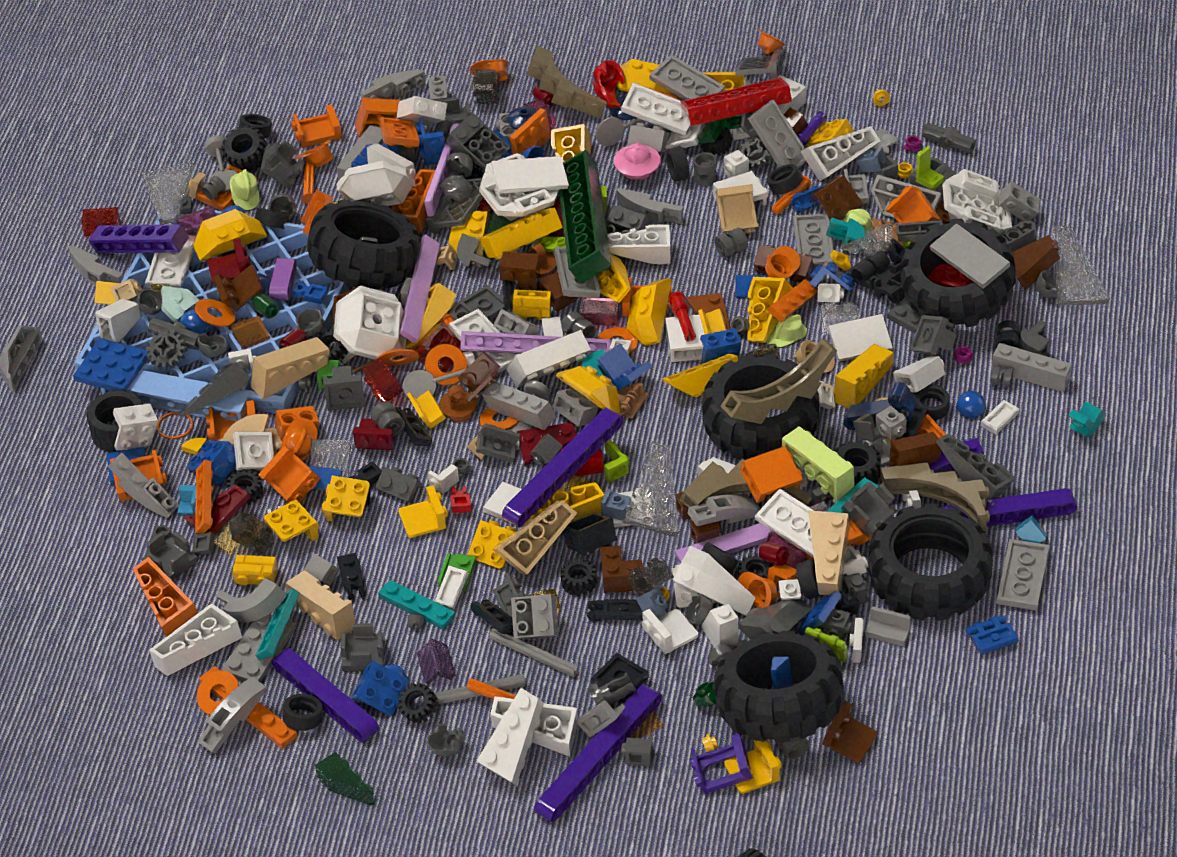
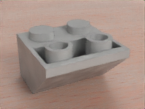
[627,123,671,153]
[511,594,559,639]

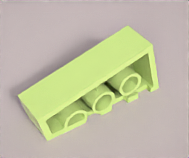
[782,427,854,503]

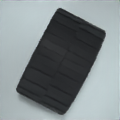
[86,391,143,452]

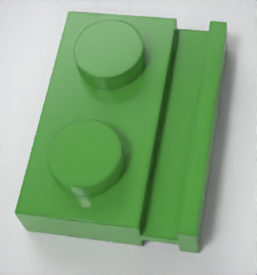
[437,552,476,591]

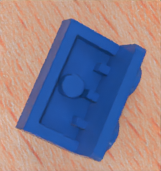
[700,328,741,363]

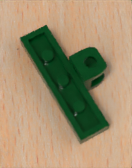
[697,116,742,144]

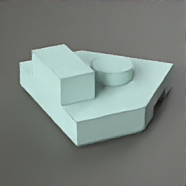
[161,286,199,322]

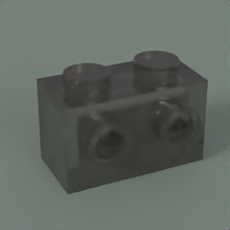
[229,511,274,555]
[626,557,674,597]

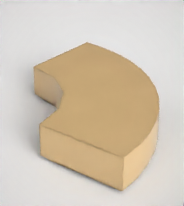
[222,414,269,447]

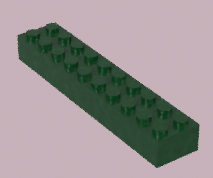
[559,149,612,283]

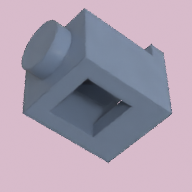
[857,147,885,173]
[601,489,633,521]
[636,584,668,618]

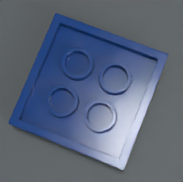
[73,338,149,392]

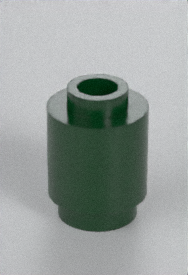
[252,293,279,319]

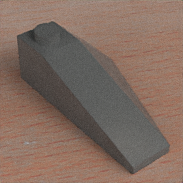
[178,361,251,417]
[936,434,1016,500]
[738,599,812,640]

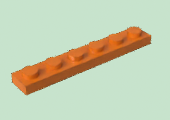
[199,666,298,749]

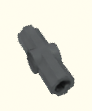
[922,122,976,154]
[148,318,201,350]

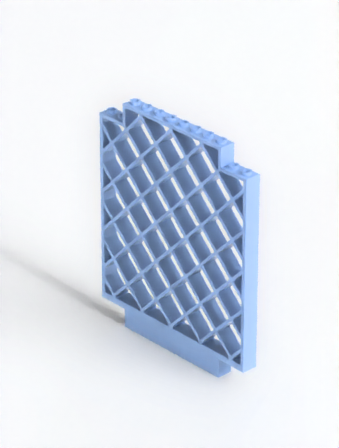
[75,208,351,421]

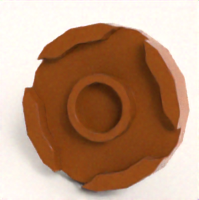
[528,244,557,278]
[439,385,477,422]

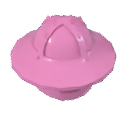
[614,142,661,180]

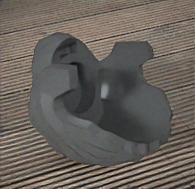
[440,175,472,204]
[427,724,465,757]

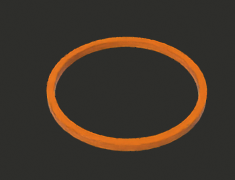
[157,412,193,439]

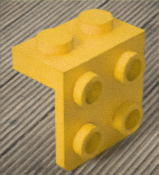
[806,118,854,147]
[322,475,370,521]
[398,485,448,538]
[264,499,319,542]
[467,520,518,569]
[724,740,782,794]

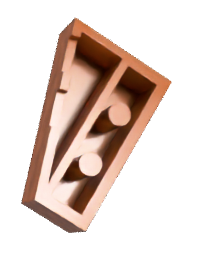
[355,98,402,137]

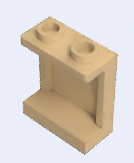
[715,184,759,235]

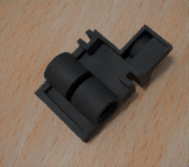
[845,251,905,304]

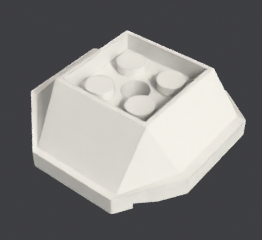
[479,153,559,221]
[337,161,415,206]
[943,169,1012,234]
[333,286,407,360]

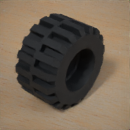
[222,126,268,173]
[835,441,881,486]

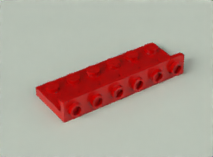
[680,77,792,126]

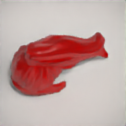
[592,60,625,109]

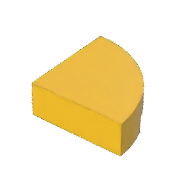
[830,250,851,271]
[181,438,207,455]

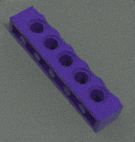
[88,224,189,253]

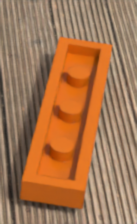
[767,279,818,322]
[195,460,213,534]

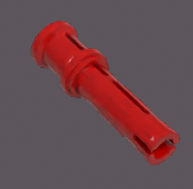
[668,291,696,341]

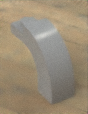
[216,578,287,622]

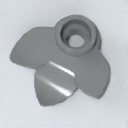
[868,129,898,154]

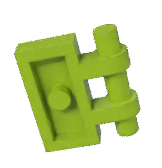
[805,627,848,662]

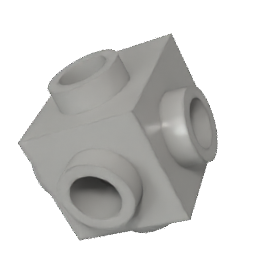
[876,406,907,441]

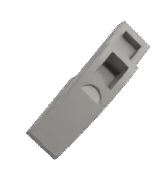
[360,70,426,100]
[617,188,683,225]
[68,245,124,286]
[108,453,179,518]
[687,495,760,526]
[197,677,268,754]

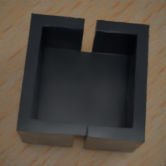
[562,512,618,555]

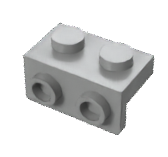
[844,169,869,204]

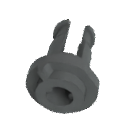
[587,672,637,705]

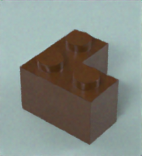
[499,251,541,291]
[601,546,644,593]

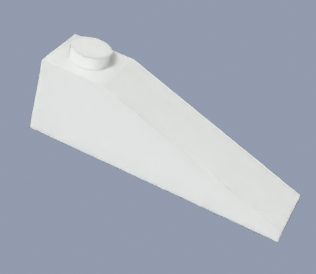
[607,225,670,265]
[673,546,755,616]

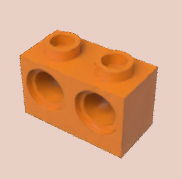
[274,406,319,440]

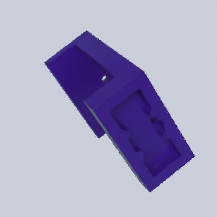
[690,733,753,794]

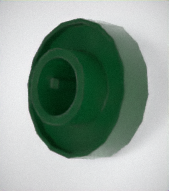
[693,681,716,707]

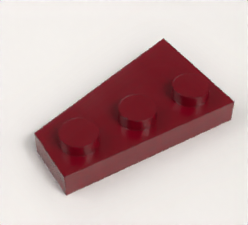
[516,422,576,467]
[184,484,251,535]

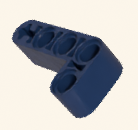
[843,382,917,430]

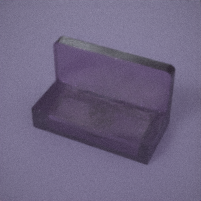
[417,639,456,684]

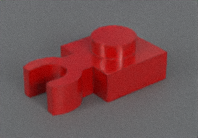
[450,486,471,513]

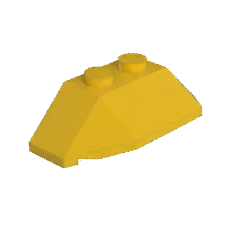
[616,59,675,95]
[193,209,267,262]
[448,211,491,264]
[626,278,671,346]
[662,354,738,397]
[556,366,621,414]

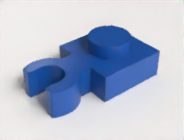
[293,282,329,304]

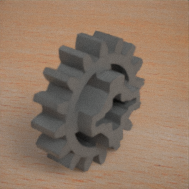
[739,135,773,171]
[145,329,187,370]

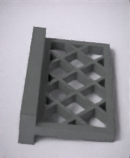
[735,49,783,79]
[426,175,484,234]

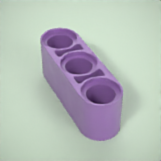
[269,258,297,300]

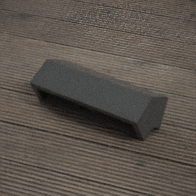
[897,220,944,242]

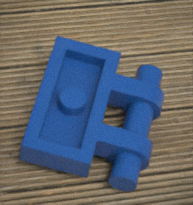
[965,615,1019,655]

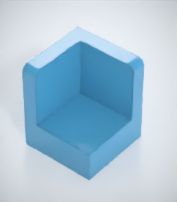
[178,485,196,516]
[1016,516,1047,544]

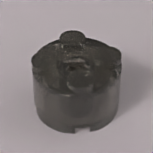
[472,69,500,104]

